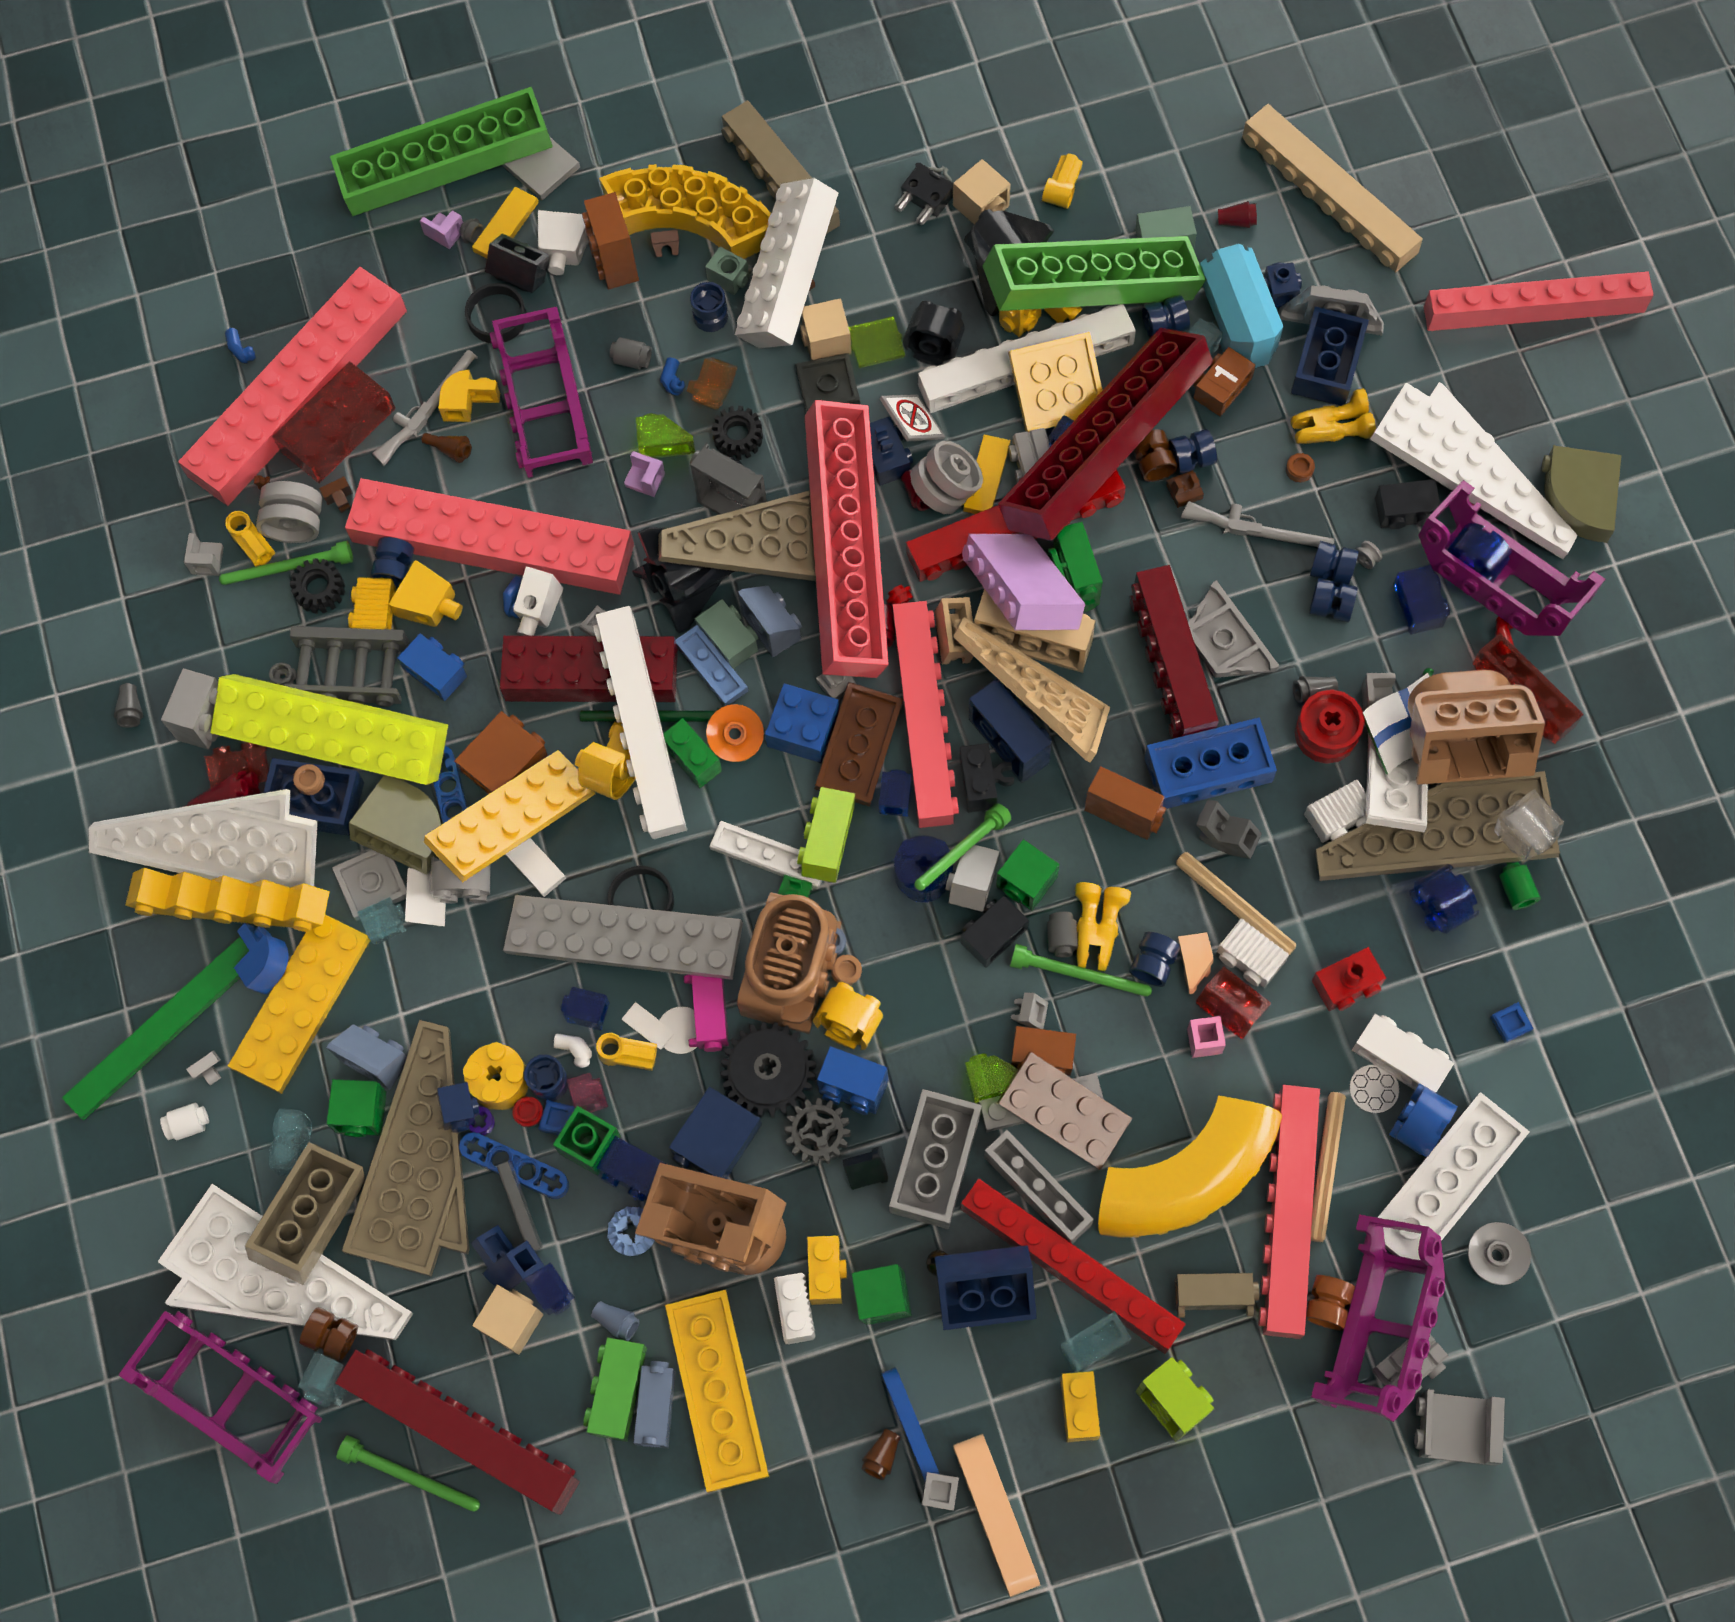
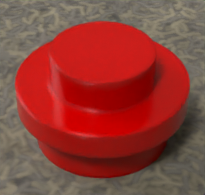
[886,584,913,606]
[513,1097,543,1127]

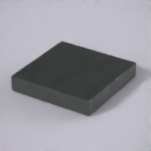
[795,353,860,413]

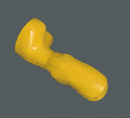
[1290,388,1376,444]
[1075,882,1131,971]

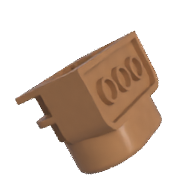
[1408,670,1545,785]
[737,892,842,1034]
[635,1163,786,1275]

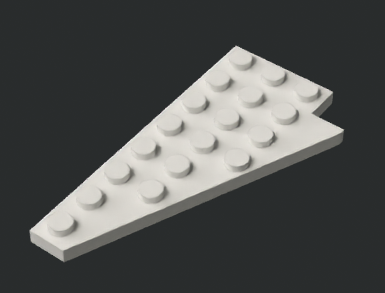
[1370,382,1578,559]
[89,789,317,887]
[158,1184,413,1340]

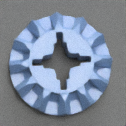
[607,1206,655,1256]

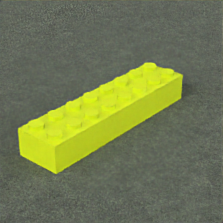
[210,674,448,785]

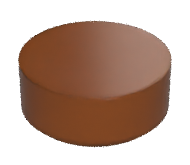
[1286,453,1315,483]

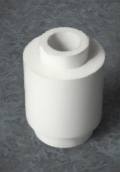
[160,1102,209,1141]

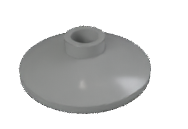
[1468,1222,1531,1285]

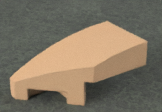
[1178,932,1213,994]

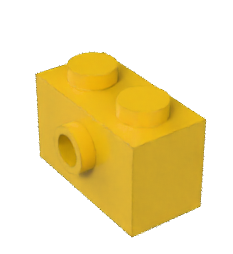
[807,1236,847,1305]

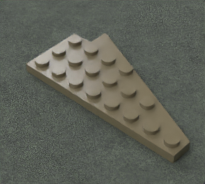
[658,490,879,581]
[1315,771,1560,881]
[342,1020,470,1277]

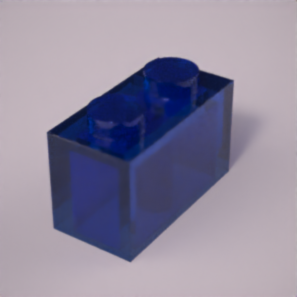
[1393,565,1450,635]
[597,1136,666,1202]

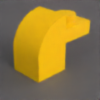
[438,370,500,422]

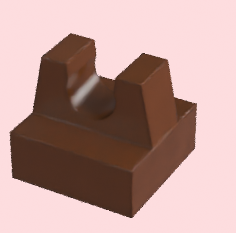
[651,230,680,257]
[1166,471,1204,508]
[319,476,353,513]

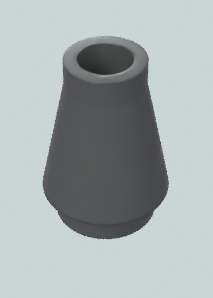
[1293,676,1338,704]
[114,683,143,728]

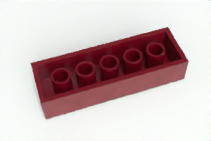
[1129,565,1219,739]
[500,636,678,702]

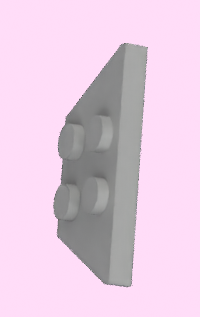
[1279,285,1384,335]
[1188,580,1279,678]

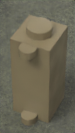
[1175,1273,1259,1318]

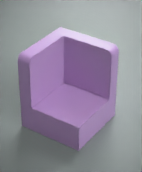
[420,211,463,249]
[624,451,665,497]

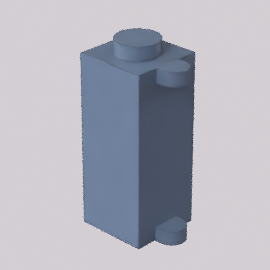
[634,1361,676,1448]

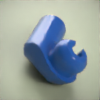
[225,328,256,364]
[660,357,685,395]
[503,576,522,618]

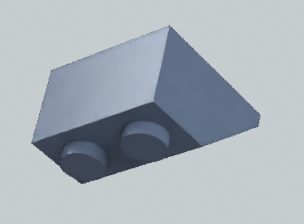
[738,586,802,657]
[326,1024,407,1090]

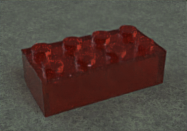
[272,362,396,483]

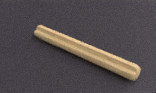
[1176,852,1296,955]
[1311,1092,1346,1242]

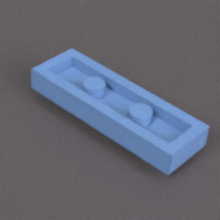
[676,625,748,706]

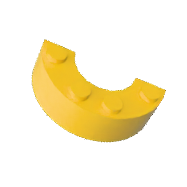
[575,722,636,800]

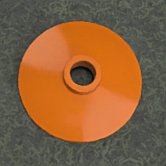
[706,704,764,762]

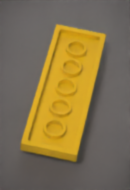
[424,750,595,882]
[228,915,371,1094]
[665,1290,769,1493]

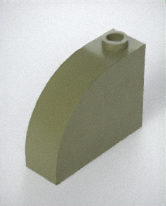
[1541,445,1621,543]
[349,775,441,875]

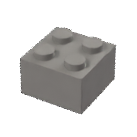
[161,668,218,750]

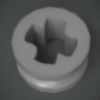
[1355,541,1383,569]

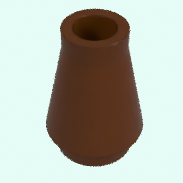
[862,1429,901,1480]

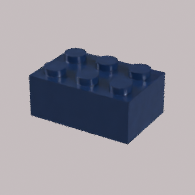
[1291,306,1369,406]
[969,679,1052,783]
[263,758,364,836]
[935,1245,1037,1330]

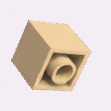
[953,159,1011,224]
[800,298,851,360]
[472,1285,544,1355]

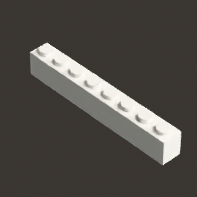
[918,304,1136,413]
[593,606,687,839]

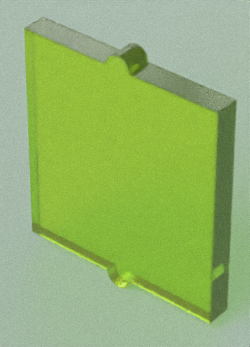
[849,316,905,368]

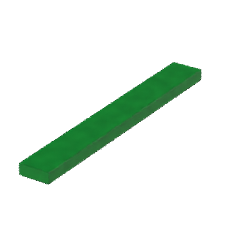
[62,937,249,1121]

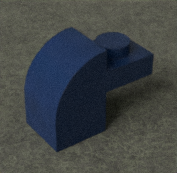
[471,1225,544,1290]

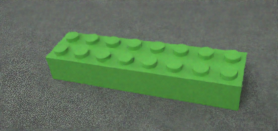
[330,86,553,216]
[983,236,1206,311]

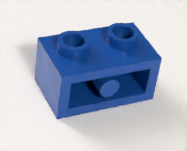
[397,633,467,701]

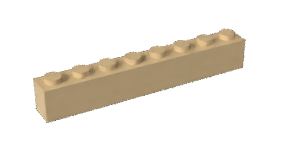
[1242,104,1423,273]

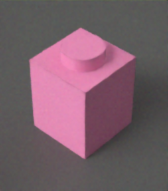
[1187,1016,1226,1058]

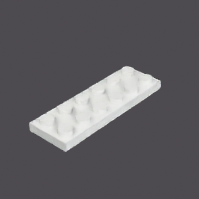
[1377,1092,1530,1260]

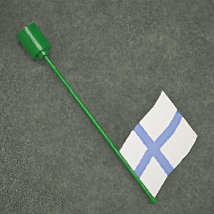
[1363,668,1541,910]

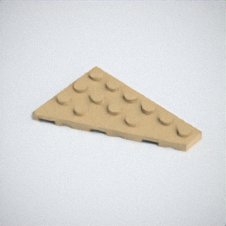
[953,617,1110,762]

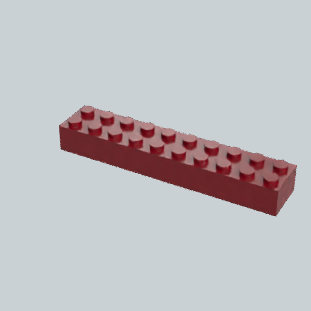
[998,328,1213,541]

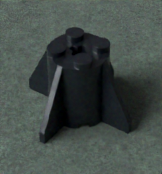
[964,209,1054,316]
[632,527,735,633]

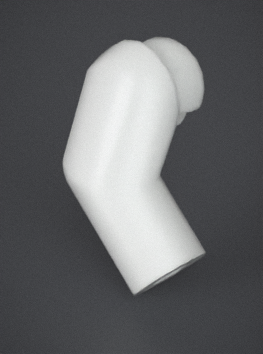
[554,1034,592,1068]

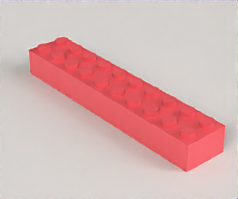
[178,267,407,506]
[805,400,889,678]
[345,478,634,595]

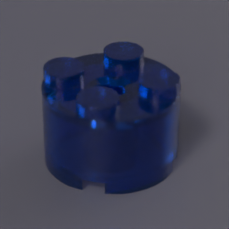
[1446,523,1512,583]
[894,836,953,902]
[1409,864,1479,934]

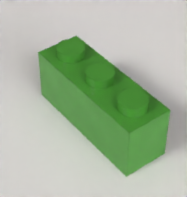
[583,1337,647,1442]

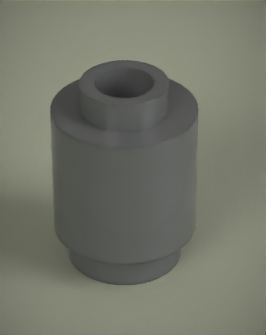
[610,337,652,369]
[1047,912,1078,958]

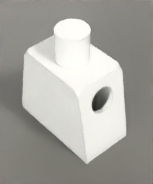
[538,210,588,275]
[514,566,563,636]

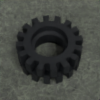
[712,405,763,460]
[290,558,345,614]

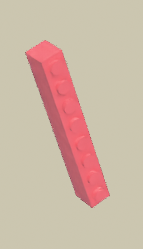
[1424,271,1654,331]
[893,601,959,828]
[1258,1085,1320,1339]

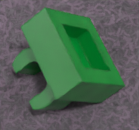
[778,875,813,898]

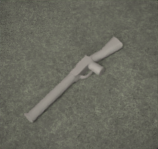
[372,350,478,467]
[1181,501,1334,547]

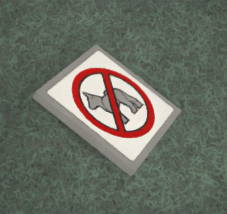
[879,394,946,441]

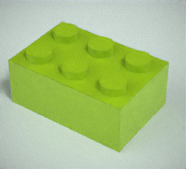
[1135,1357,1214,1442]

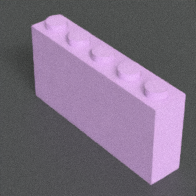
[962,534,1085,630]

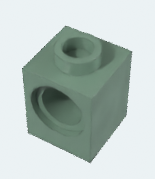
[705,247,750,295]

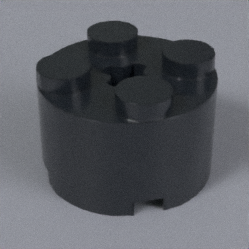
[903,301,965,366]

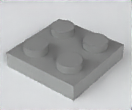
[332,850,407,921]

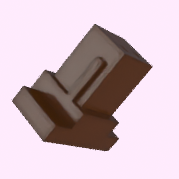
[254,475,270,490]

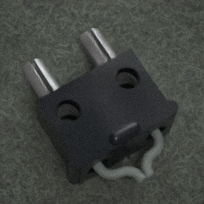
[894,163,953,225]

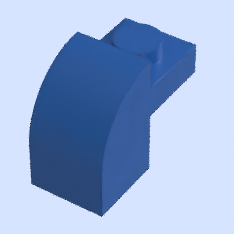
[234,923,289,994]

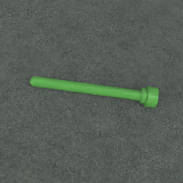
[219,540,353,585]
[915,804,1011,891]
[1010,944,1152,997]
[336,1435,480,1512]

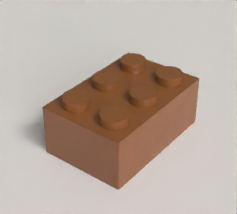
[581,192,639,290]

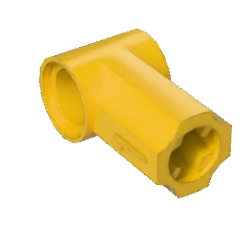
[1042,153,1083,209]
[225,511,275,567]
[596,1033,658,1071]

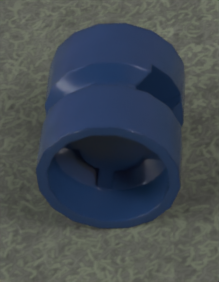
[690,282,728,332]
[1142,295,1190,338]
[1169,429,1217,475]
[370,537,414,589]
[1310,541,1359,585]
[1309,578,1358,623]
[1129,931,1181,987]
[524,1054,569,1102]

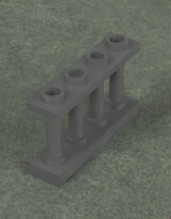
[284,626,409,707]

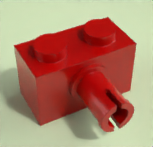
[1312,947,1386,1011]

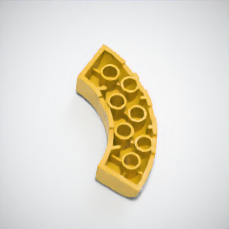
[599,164,771,259]
[1098,1095,1282,1238]

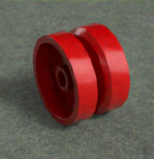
[1294,689,1365,764]

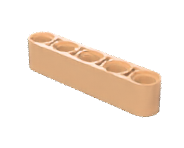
[953,1434,1040,1597]

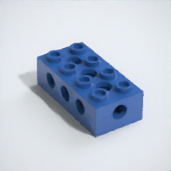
[1144,717,1277,809]

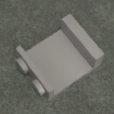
[1414,1389,1505,1466]

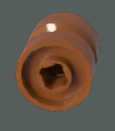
[1306,1275,1355,1331]

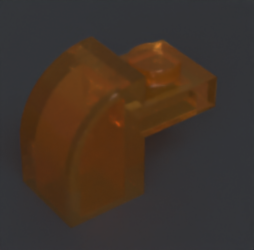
[686,357,738,410]

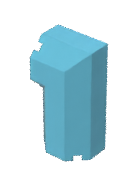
[1200,244,1283,368]

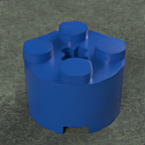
[1389,1083,1458,1157]

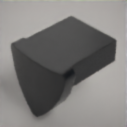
[843,1146,888,1190]

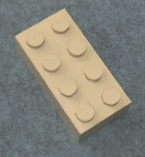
[974,589,1096,673]

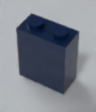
[669,1086,762,1179]

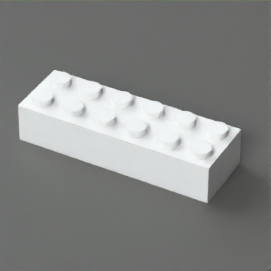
[735,178,838,348]

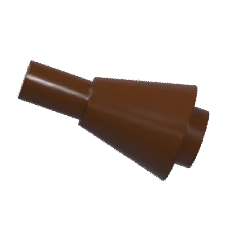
[421,433,472,463]

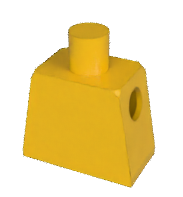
[389,560,463,627]

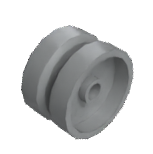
[910,441,983,514]
[256,481,323,543]

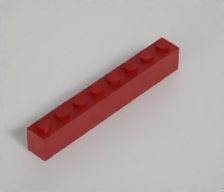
[906,469,1126,582]
[961,1179,1186,1354]

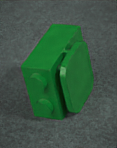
[1047,522,1103,612]

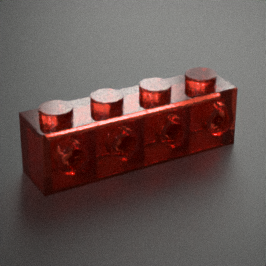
[1473,633,1584,744]

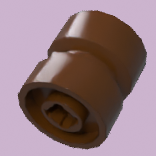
[1133,429,1178,482]
[299,1307,359,1363]

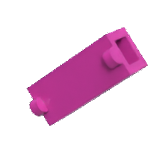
[684,975,729,1052]

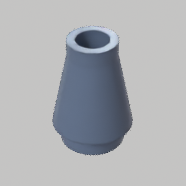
[591,1301,640,1341]

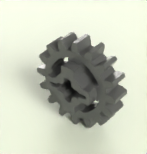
[784,1098,851,1166]

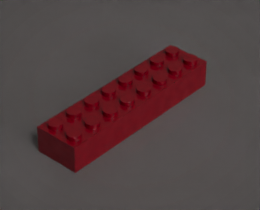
[335,1349,580,1515]

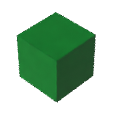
[996,839,1060,911]
[327,1079,387,1137]
[553,1106,621,1176]
[852,1264,912,1325]

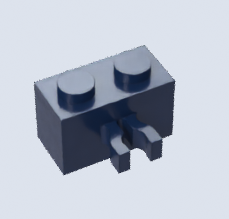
[870,416,913,486]

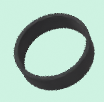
[465,283,526,343]
[608,866,674,912]

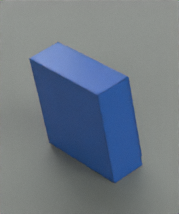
[1490,1002,1534,1043]
[538,1100,576,1136]

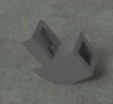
[1196,800,1262,859]

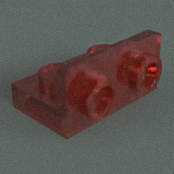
[205,742,269,787]
[1196,966,1271,1039]

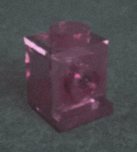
[567,1073,608,1113]

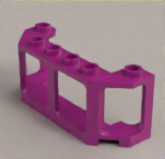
[490,306,593,478]
[1418,480,1606,636]
[1311,1214,1445,1422]
[118,1311,323,1484]

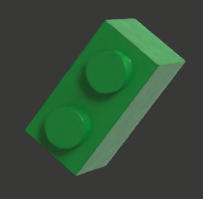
[663,718,722,789]

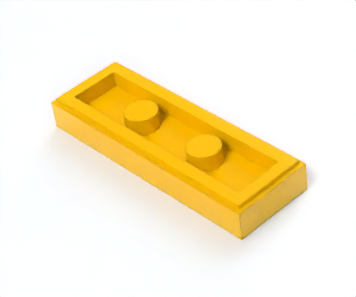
[472,187,539,259]
[963,434,1011,514]

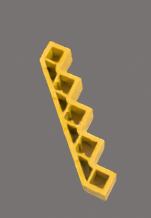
[125,868,330,932]

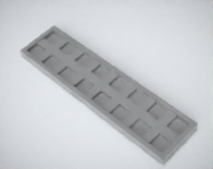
[503,895,743,980]

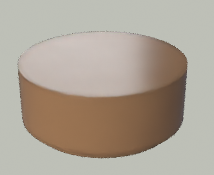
[293,764,325,795]
[831,955,862,985]

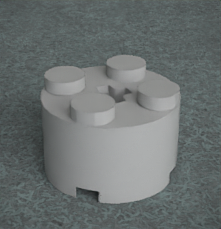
[430,856,491,903]

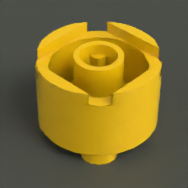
[813,982,883,1050]
[463,1042,528,1110]

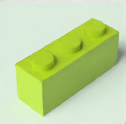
[797,787,855,883]

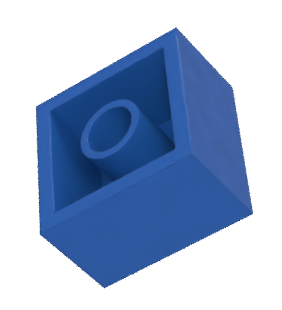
[765,683,840,763]
[817,1046,889,1115]

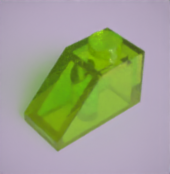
[636,413,696,458]
[965,1054,1018,1103]

